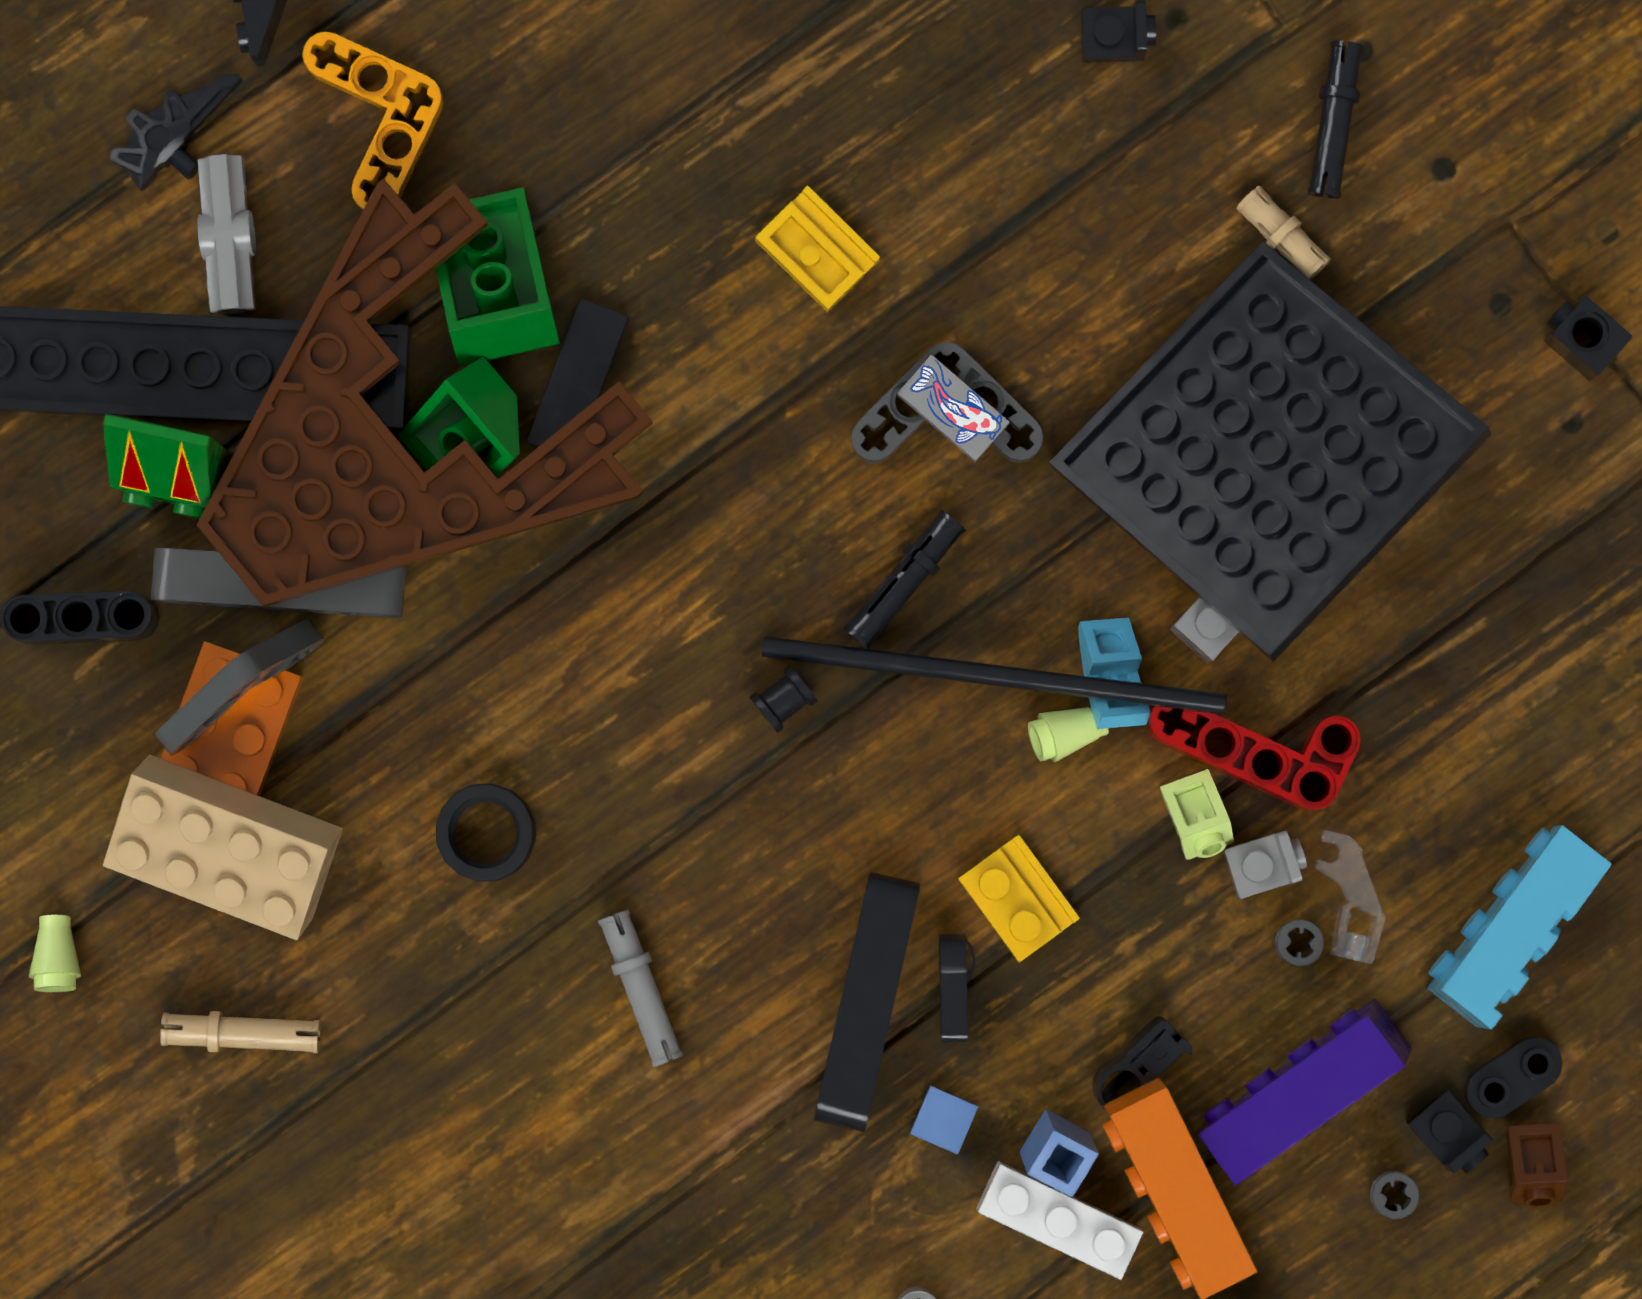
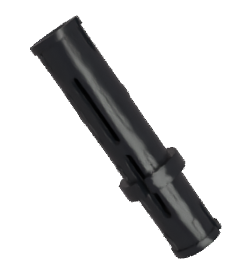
[1308,40,1364,199]
[843,509,966,649]

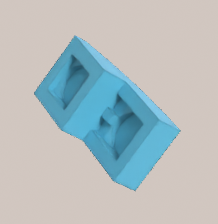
[1078,618,1151,729]

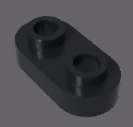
[1464,1037,1562,1118]

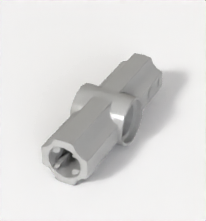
[197,154,256,315]

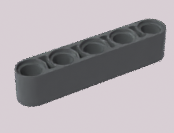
[150,548,406,618]

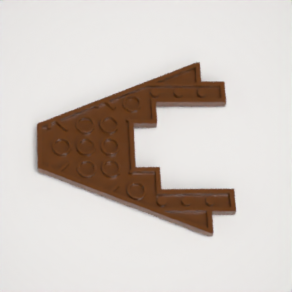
[197,178,653,607]

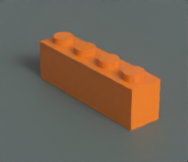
[1101,1077,1257,1299]

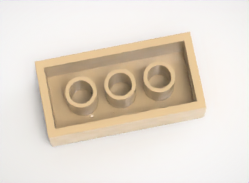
[103,754,343,940]

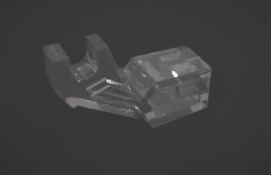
[1314,830,1386,964]

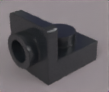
[1081,1,1156,63]
[1406,1089,1493,1173]

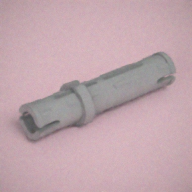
[598,909,684,1067]

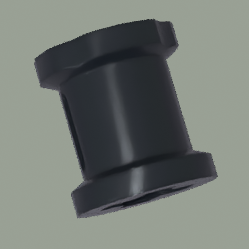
[749,665,818,733]

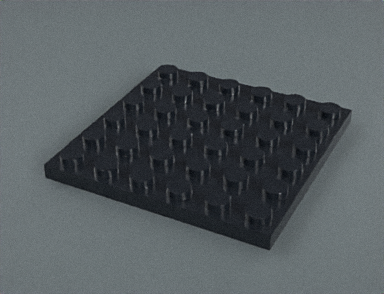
[1049,241,1492,662]

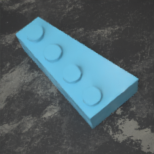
[1427,825,1612,1030]

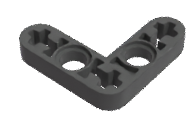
[851,342,1043,464]
[155,619,325,756]

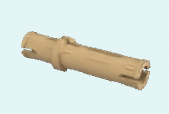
[160,1011,321,1053]

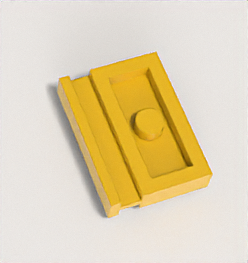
[755,185,880,313]
[958,835,1080,963]

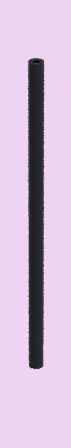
[762,636,1227,715]

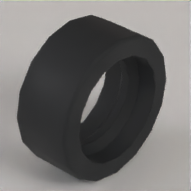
[436,783,536,882]

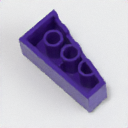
[1198,998,1412,1186]

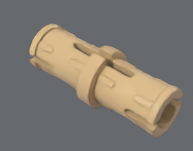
[1236,186,1331,280]

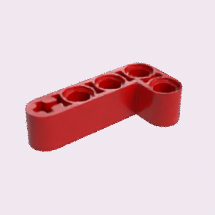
[1146,706,1361,811]

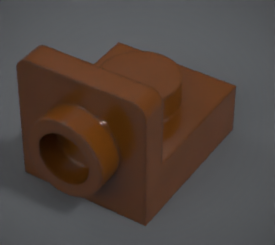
[1506,1123,1568,1208]

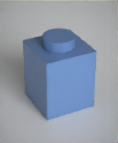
[1019,1109,1099,1197]

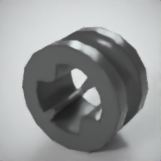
[1274,920,1324,966]
[1369,1171,1419,1219]

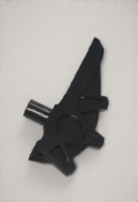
[110,74,243,192]

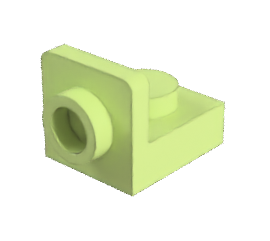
[1160,769,1234,860]

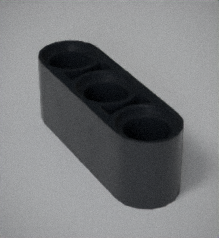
[1,591,160,645]

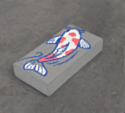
[897,355,1009,462]

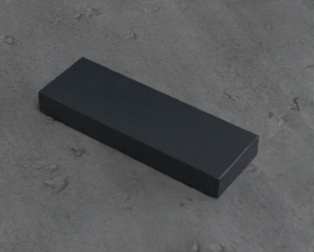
[526,298,629,448]

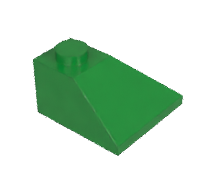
[397,357,520,479]

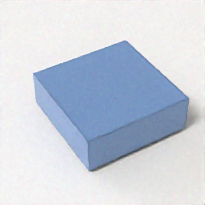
[910,1085,978,1154]

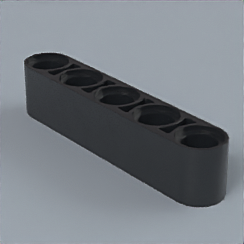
[814,872,921,1132]

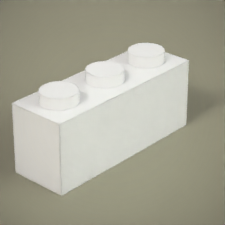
[976,1161,1143,1280]

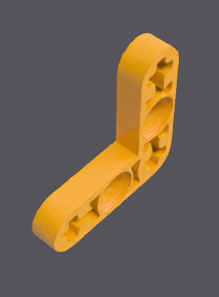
[303,32,444,211]

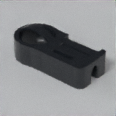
[939,934,976,1042]
[1092,1016,1193,1110]

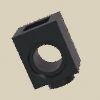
[1544,296,1633,381]

